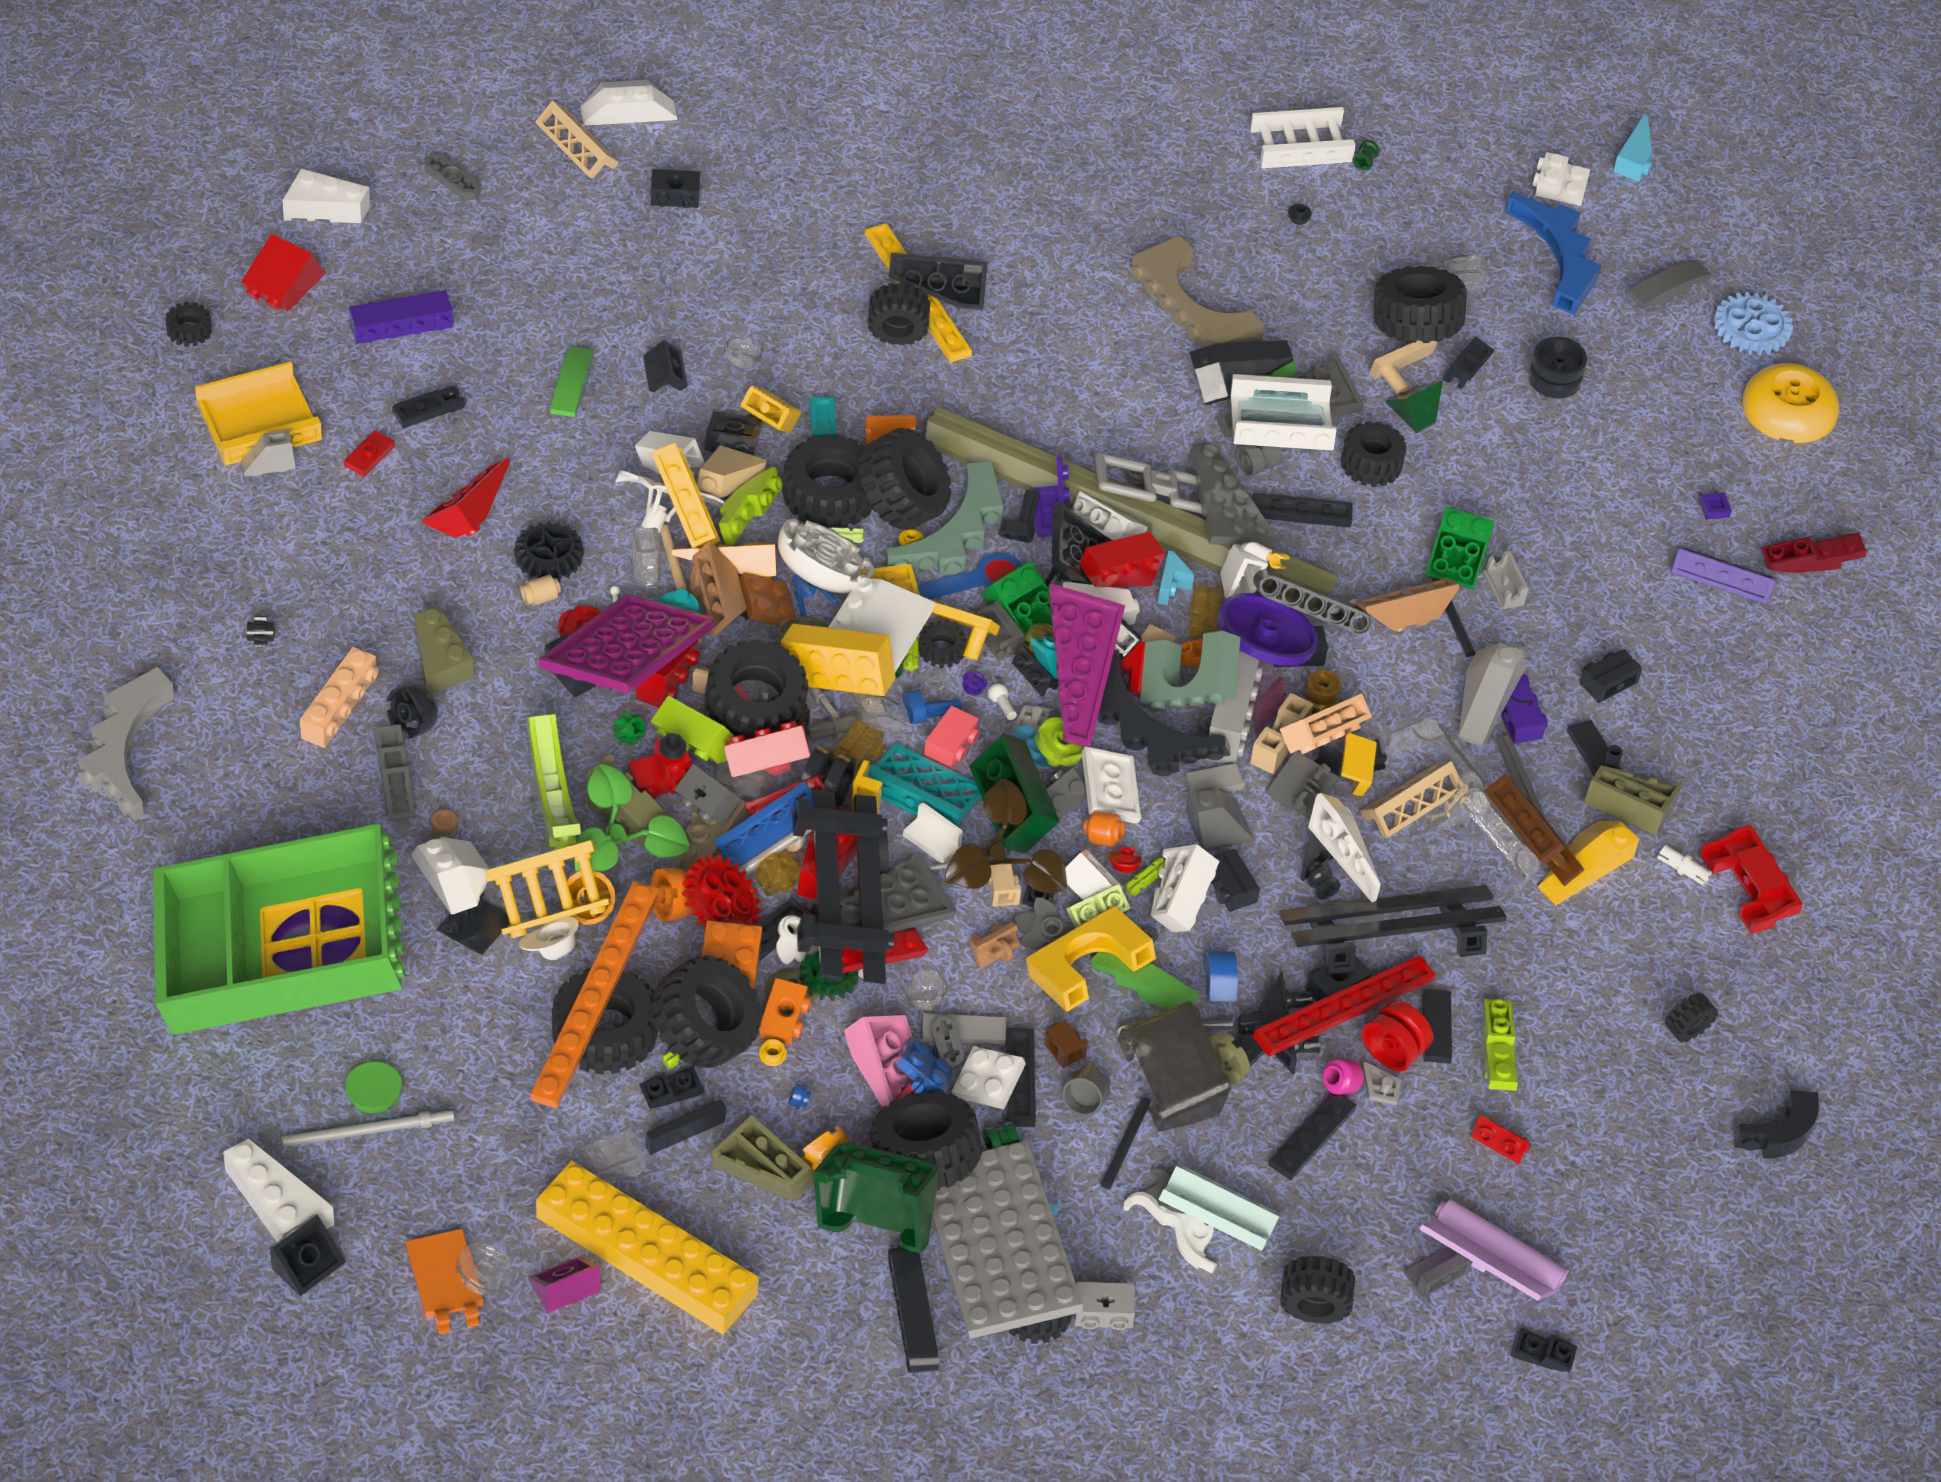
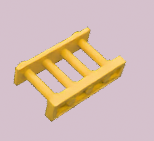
[652,443,721,548]
[485,840,612,938]

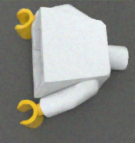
[1220,542,1290,599]

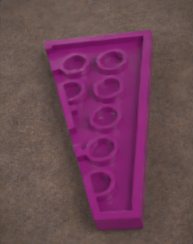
[1049,583,1125,747]

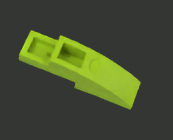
[718,467,782,545]
[1483,999,1518,1091]

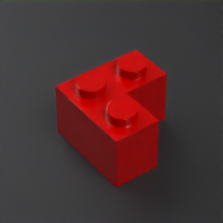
[627,734,691,799]

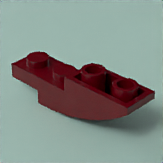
[1761,532,1866,573]

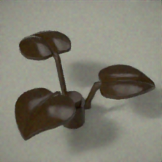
[945,779,1067,894]

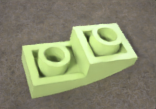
[1066,884,1131,929]

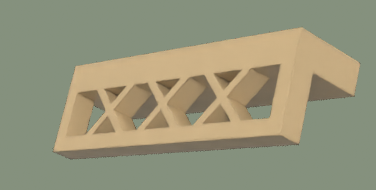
[535,100,619,179]
[1360,761,1464,838]

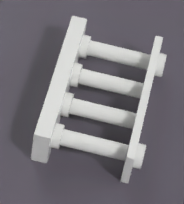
[1250,107,1355,168]

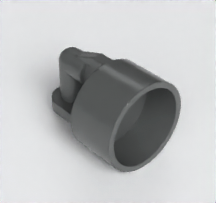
[1062,1061,1111,1117]

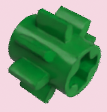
[613,712,645,746]

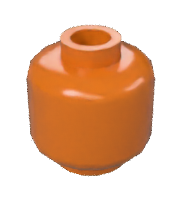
[1083,811,1125,847]

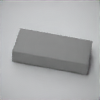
[1185,763,1244,792]

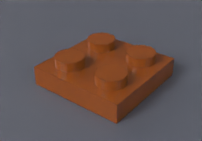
[739,573,797,625]

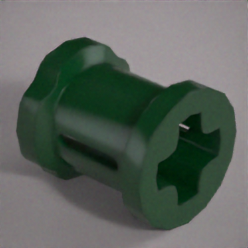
[1352,140,1380,171]

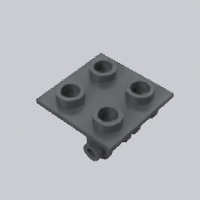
[1266,751,1339,820]

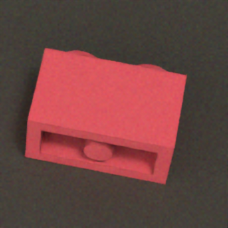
[924,706,980,769]

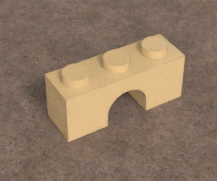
[1250,693,1314,775]

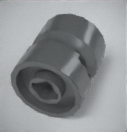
[1235,444,1283,476]

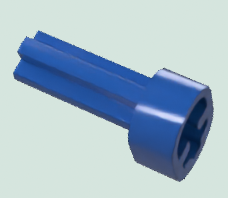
[903,689,962,724]

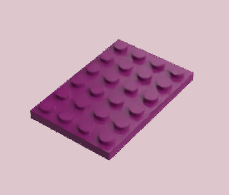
[539,593,715,694]

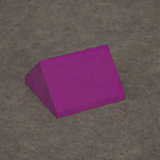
[528,1256,600,1313]

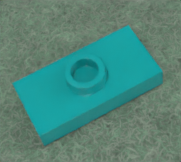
[809,397,837,438]

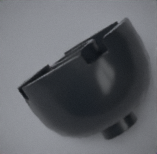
[387,684,438,738]

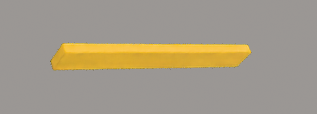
[865,223,972,363]

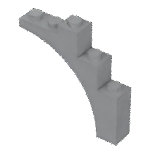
[78,667,174,821]

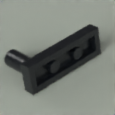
[1567,720,1623,776]

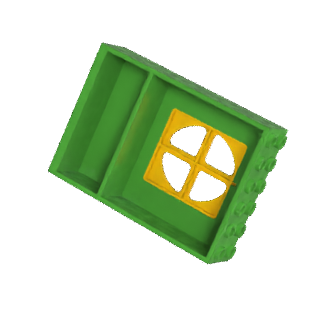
[153,823,406,1034]

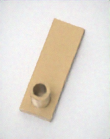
[1369,340,1438,395]

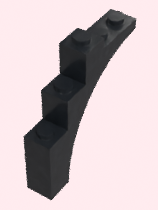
[1097,653,1231,777]

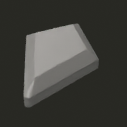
[1010,706,1050,736]
[1362,1062,1401,1105]

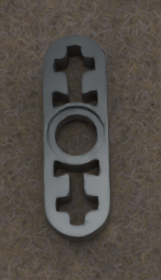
[425,153,480,200]

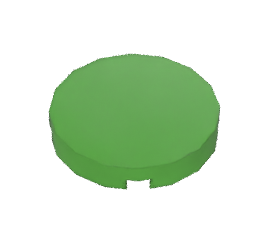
[346,1062,402,1114]

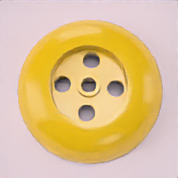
[1742,363,1839,443]

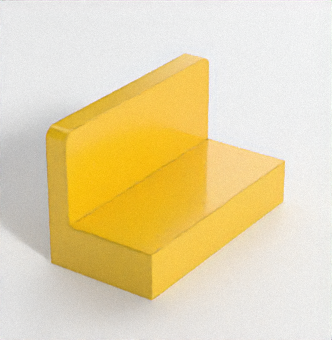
[1341,733,1377,796]
[851,760,882,814]

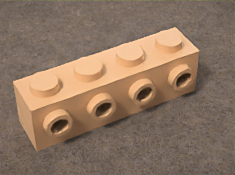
[300,647,379,748]
[1280,693,1372,754]

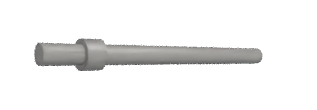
[282,1110,454,1147]

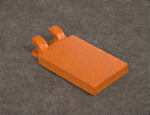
[405,1229,483,1334]

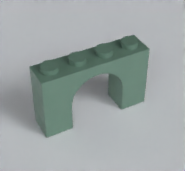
[1140,631,1240,711]

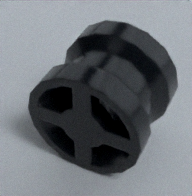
[1307,866,1341,900]

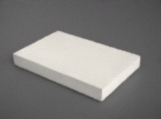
[1082,747,1141,823]

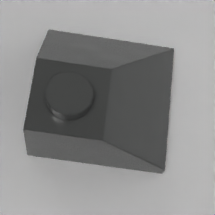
[1186,787,1253,851]

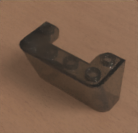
[1118,1001,1231,1132]

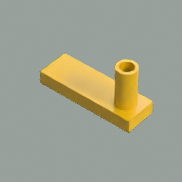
[931,602,1000,661]

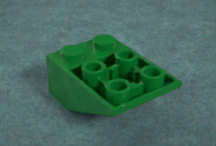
[1425,507,1495,590]
[981,561,1053,650]

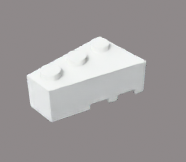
[1150,844,1219,932]

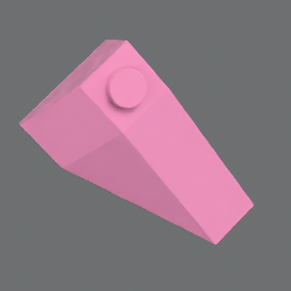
[844,1015,913,1108]

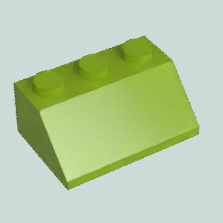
[650,696,735,764]

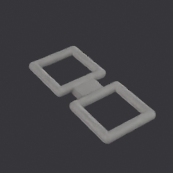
[1095,453,1203,514]

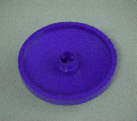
[1217,593,1318,666]
[272,905,361,972]

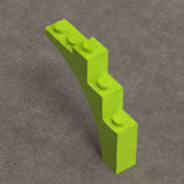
[526,714,581,851]

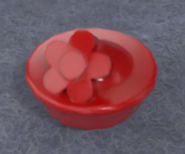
[1109,847,1142,873]

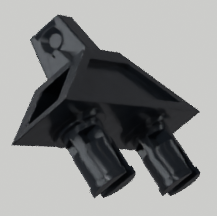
[1237,971,1321,1075]

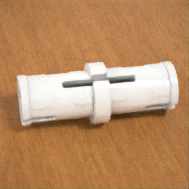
[1657,844,1712,886]

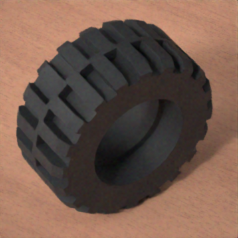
[1373,266,1467,343]
[858,428,952,530]
[782,434,872,528]
[705,640,809,738]
[652,955,761,1068]
[552,967,658,1074]
[870,1091,982,1191]

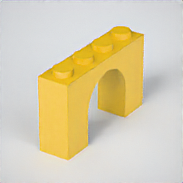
[1026,906,1156,1012]

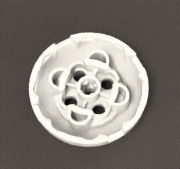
[778,519,874,593]

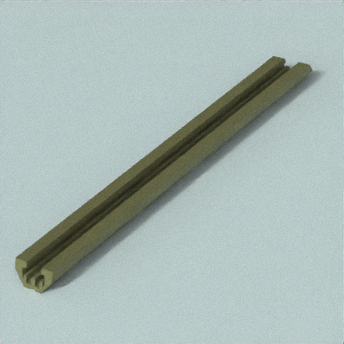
[926,407,1339,606]

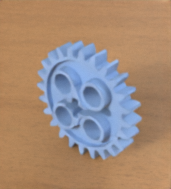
[1714,292,1793,356]

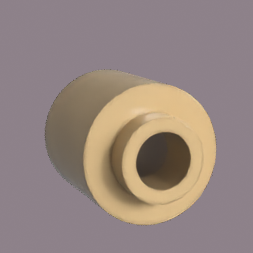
[520,574,561,606]

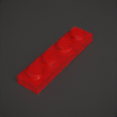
[842,929,928,973]

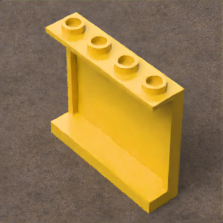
[195,361,322,465]

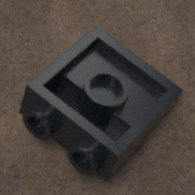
[704,411,763,456]

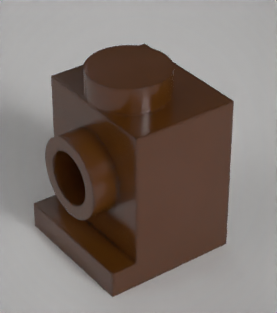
[1044,1021,1088,1068]

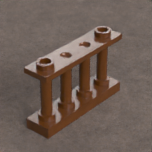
[1485,773,1585,886]

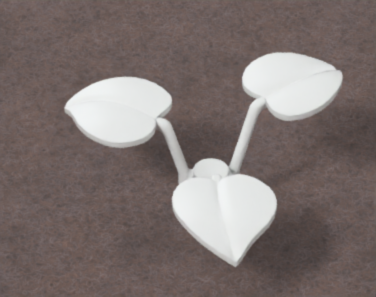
[616,471,724,534]

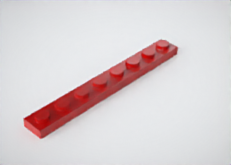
[1253,955,1436,1057]

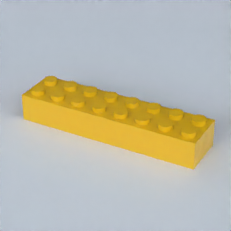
[536,1160,759,1335]

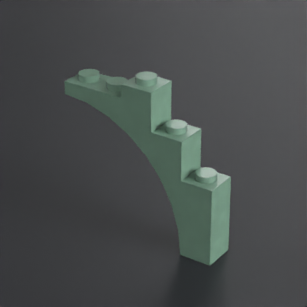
[885,461,1003,575]

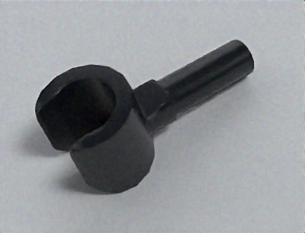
[1373,740,1387,771]

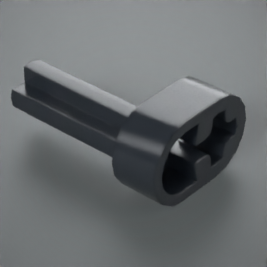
[998,489,1040,543]

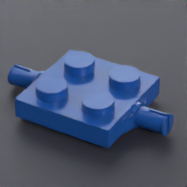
[896,1037,953,1093]

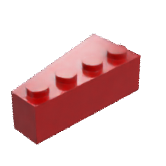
[797,806,857,900]

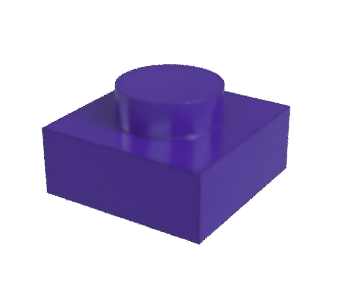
[1699,492,1732,520]

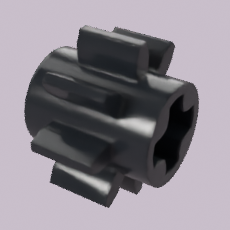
[247,615,275,647]

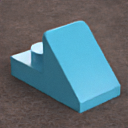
[1158,551,1194,605]

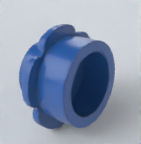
[788,1083,811,1110]

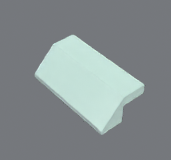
[1159,1163,1281,1250]

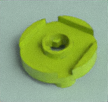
[1034,717,1085,767]

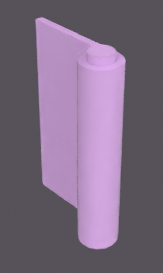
[1420,1199,1569,1301]

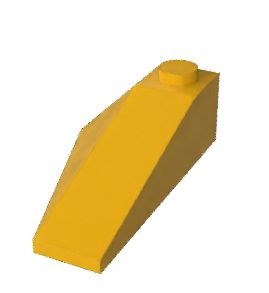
[1538,821,1639,905]

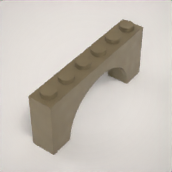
[1131,235,1265,348]

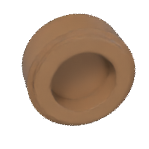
[431,809,458,836]

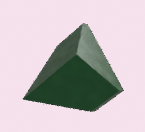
[1386,380,1443,433]

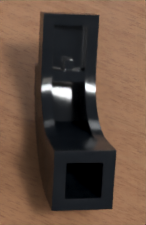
[1734,1090,1819,1159]

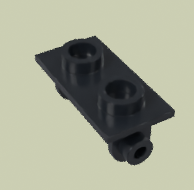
[1012,644,1058,697]

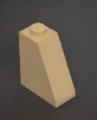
[697,445,767,498]

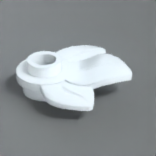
[776,915,813,965]

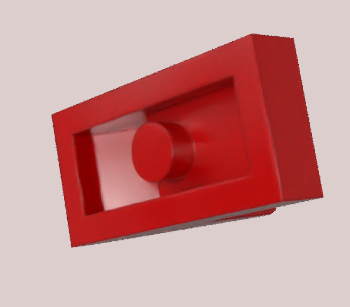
[1122,642,1145,698]

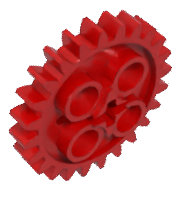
[682,855,761,932]

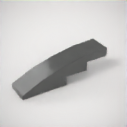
[1626,260,1711,308]
[374,724,416,821]

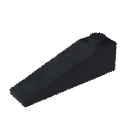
[889,253,988,311]
[1189,340,1294,405]

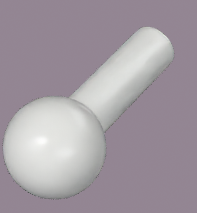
[988,683,1017,720]

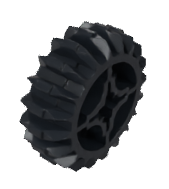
[514,520,584,582]

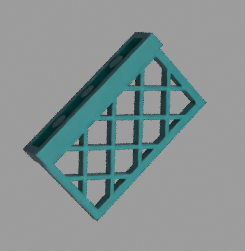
[868,743,982,828]

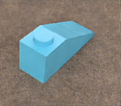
[1614,115,1653,182]

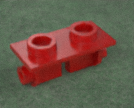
[1471,1115,1532,1164]

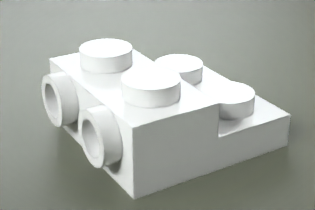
[1533,152,1590,206]

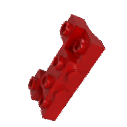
[1699,824,1803,935]

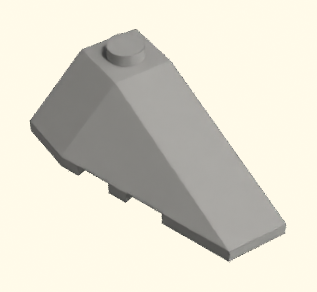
[1459,643,1525,747]

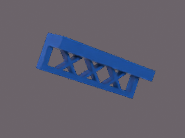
[714,782,813,867]

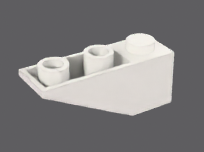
[1071,491,1148,540]

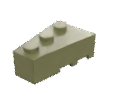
[415,605,474,694]
[587,754,668,848]
[1584,766,1682,836]
[711,1115,814,1202]

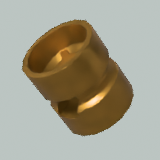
[1304,670,1341,715]

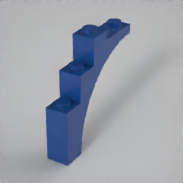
[1505,192,1601,315]

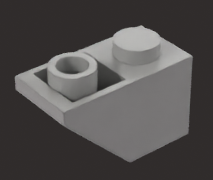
[242,430,296,477]

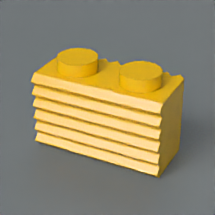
[740,386,801,432]

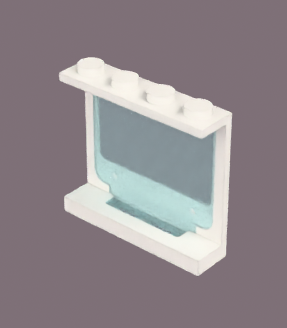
[1230,374,1336,450]

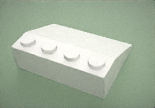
[828,578,936,672]

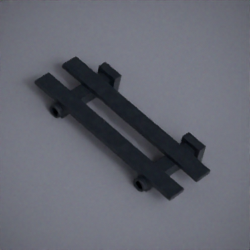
[792,790,894,984]
[1279,885,1507,974]

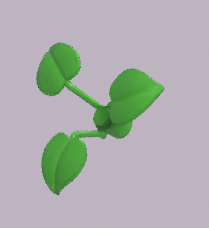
[574,764,690,872]

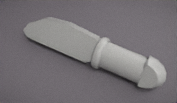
[808,687,840,719]

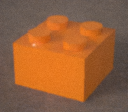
[702,921,762,989]

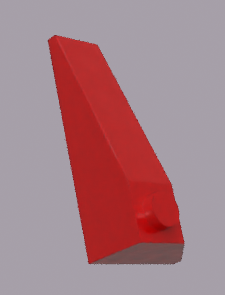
[422,457,510,538]

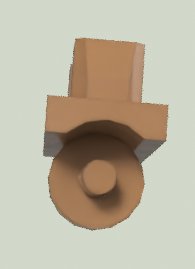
[969,922,1020,968]

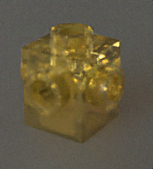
[754,851,800,897]

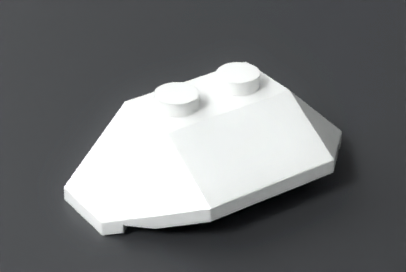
[580,80,677,126]
[412,837,490,915]

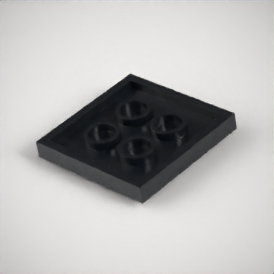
[1051,502,1111,585]

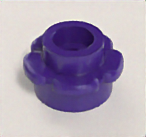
[962,671,988,696]

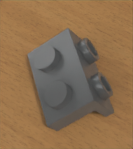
[1044,767,1087,820]

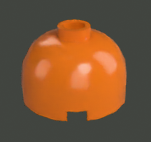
[650,867,693,922]

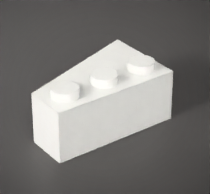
[283,169,370,223]

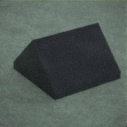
[270,1214,346,1296]

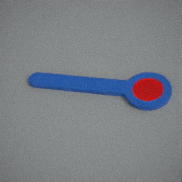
[917,553,1023,599]

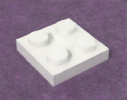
[951,1046,1026,1109]

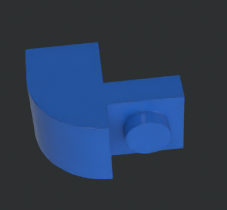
[1203,951,1238,1001]

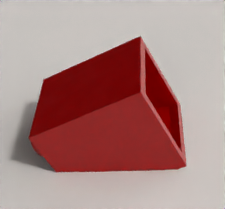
[241,233,325,312]

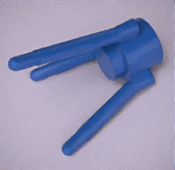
[792,574,838,617]

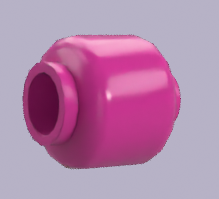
[1322,1059,1364,1095]

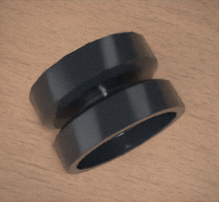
[1529,337,1587,399]
[801,746,856,807]

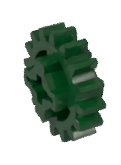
[799,950,859,1001]

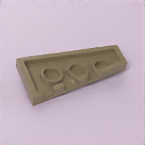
[674,800,748,872]

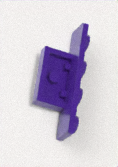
[1034,456,1071,537]

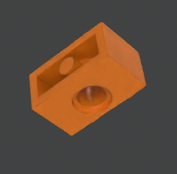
[760,978,812,1046]

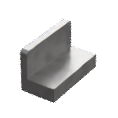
[1404,1247,1472,1298]

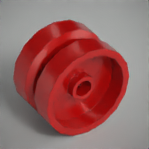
[1361,1000,1434,1072]

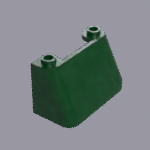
[813,1143,939,1253]

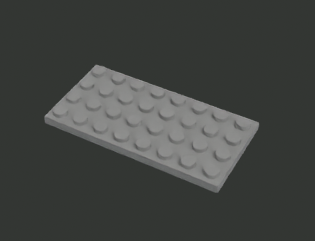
[932,1140,1084,1339]

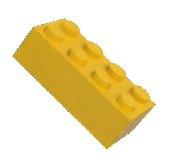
[781,624,896,696]

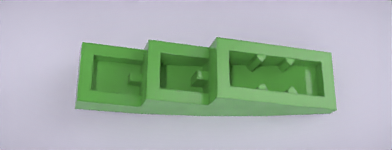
[550,346,594,417]
[1090,952,1199,1015]

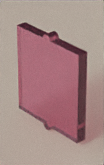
[1253,676,1285,735]

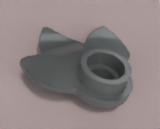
[1014,897,1066,949]

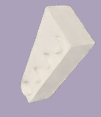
[223,1139,334,1242]

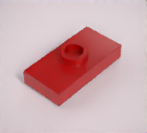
[344,430,395,477]

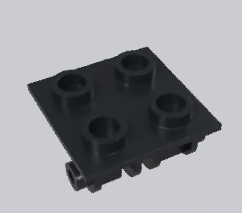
[437,892,510,955]

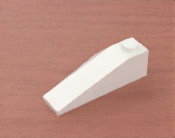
[1308,793,1381,902]

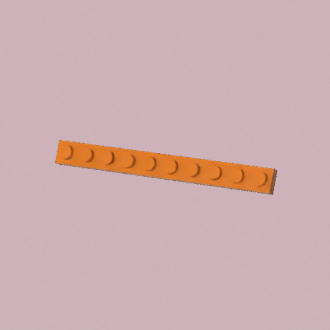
[531,881,659,1109]

